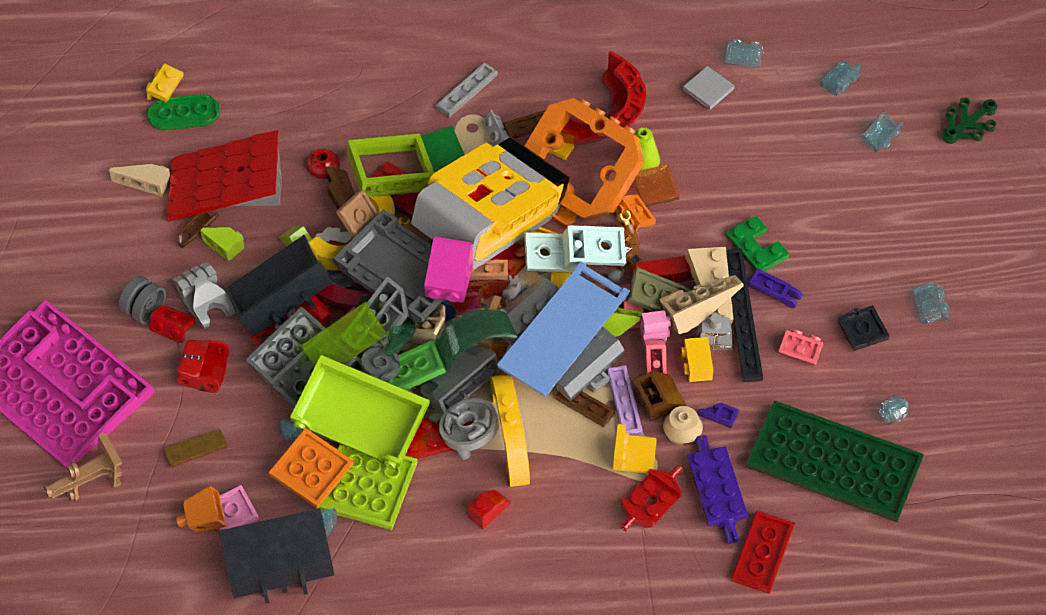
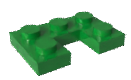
[725,215,790,272]

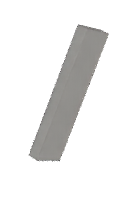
[436,62,498,118]

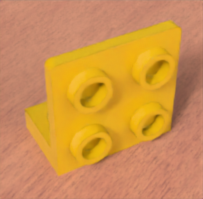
[613,424,657,474]

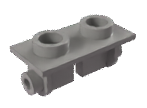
[483,110,510,147]

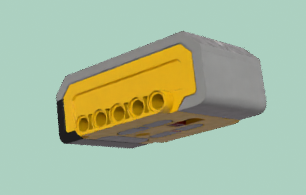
[411,137,570,269]

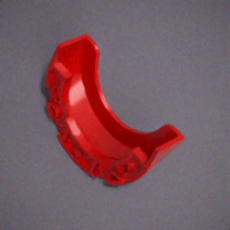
[550,50,646,145]

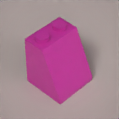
[424,236,474,303]

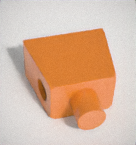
[176,486,227,533]

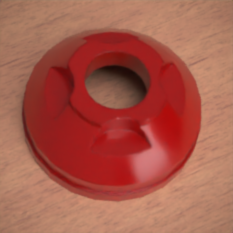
[306,148,340,179]

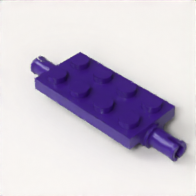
[687,435,748,544]

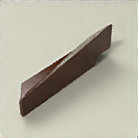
[325,166,355,210]

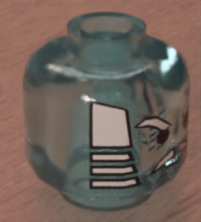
[879,395,909,425]

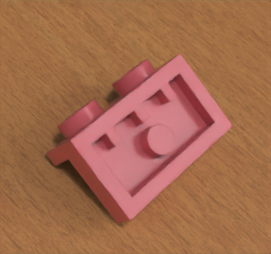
[779,329,824,365]

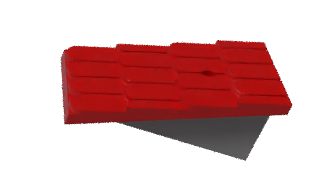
[167,130,282,222]

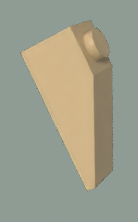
[109,164,170,197]

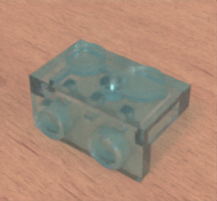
[725,39,764,68]
[861,112,904,152]
[913,281,950,325]

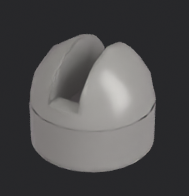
[608,270,622,286]

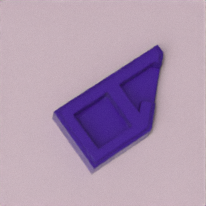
[698,403,739,428]

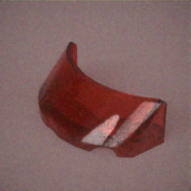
[452,279,511,332]

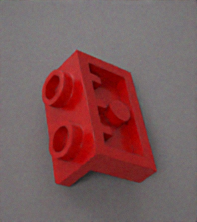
[149,304,196,343]

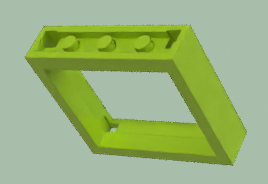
[347,134,434,197]

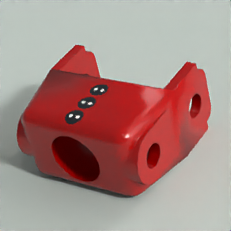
[177,340,230,393]

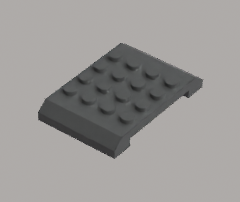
[333,209,444,322]
[487,277,625,401]

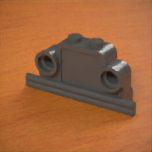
[420,346,503,424]

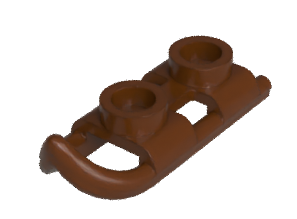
[178,212,219,248]

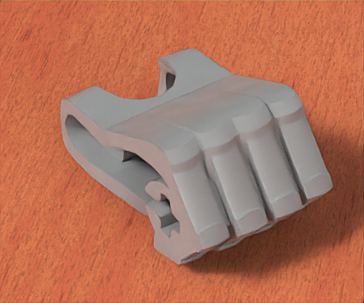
[173,262,235,329]

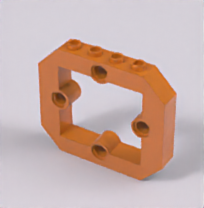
[518,98,644,221]

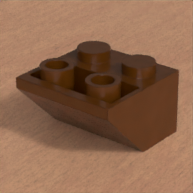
[634,372,686,422]

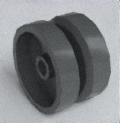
[118,275,166,325]

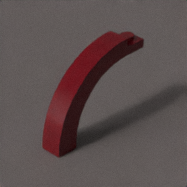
[316,283,373,312]

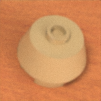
[663,406,703,446]

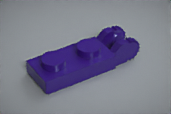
[748,269,803,308]

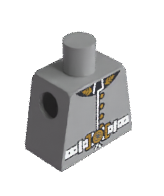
[696,313,732,350]

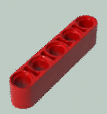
[631,256,694,283]

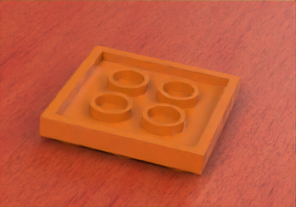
[269,428,354,509]

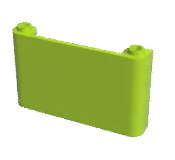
[290,355,430,469]

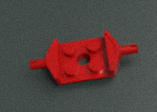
[620,465,683,531]

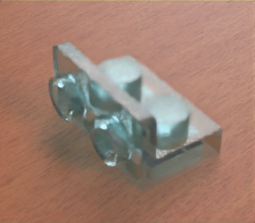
[820,60,861,96]

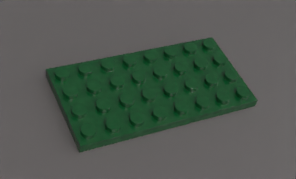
[746,400,924,523]

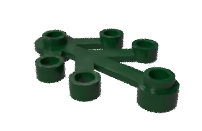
[942,97,998,144]

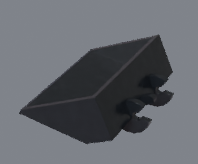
[225,235,333,337]
[219,508,334,604]

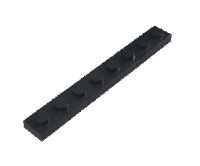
[726,249,763,382]

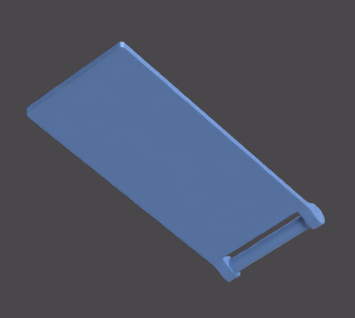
[497,261,630,397]

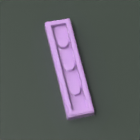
[607,365,643,436]

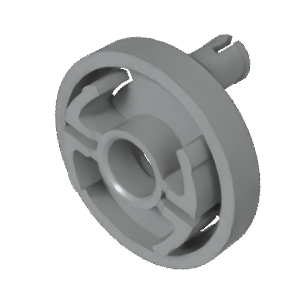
[439,398,499,460]

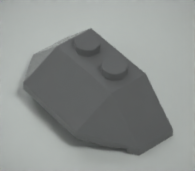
[341,276,409,349]

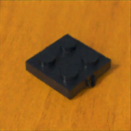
[837,305,890,351]

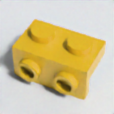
[146,64,184,103]

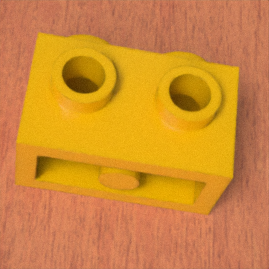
[681,337,713,382]

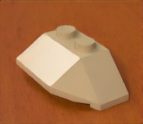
[395,304,445,344]

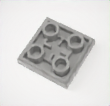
[683,66,735,110]

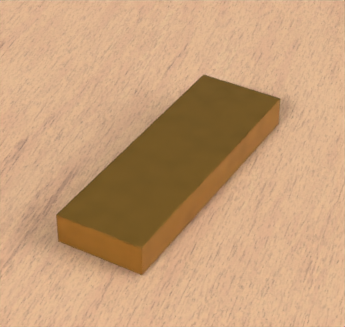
[164,429,228,468]

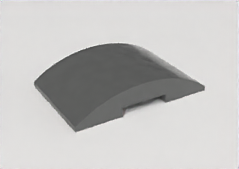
[246,307,363,409]

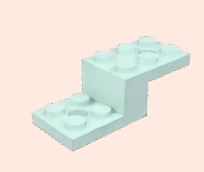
[524,226,626,272]

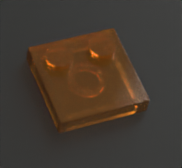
[634,164,679,207]

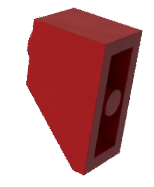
[468,490,510,529]

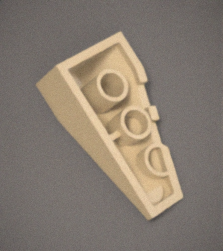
[659,275,743,334]

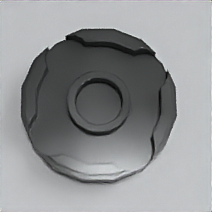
[361,347,400,381]

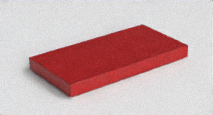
[731,510,795,594]

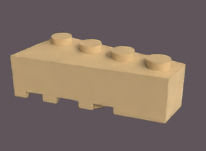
[685,247,733,325]

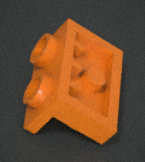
[615,194,656,232]

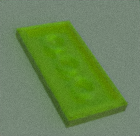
[301,302,388,367]

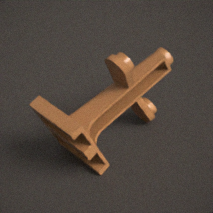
[44,432,122,501]

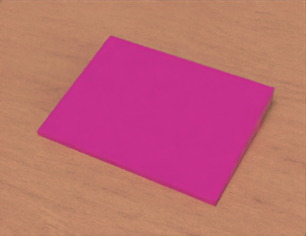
[0,300,155,468]

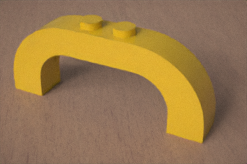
[309,187,395,270]
[490,374,530,487]

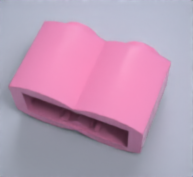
[641,310,671,346]

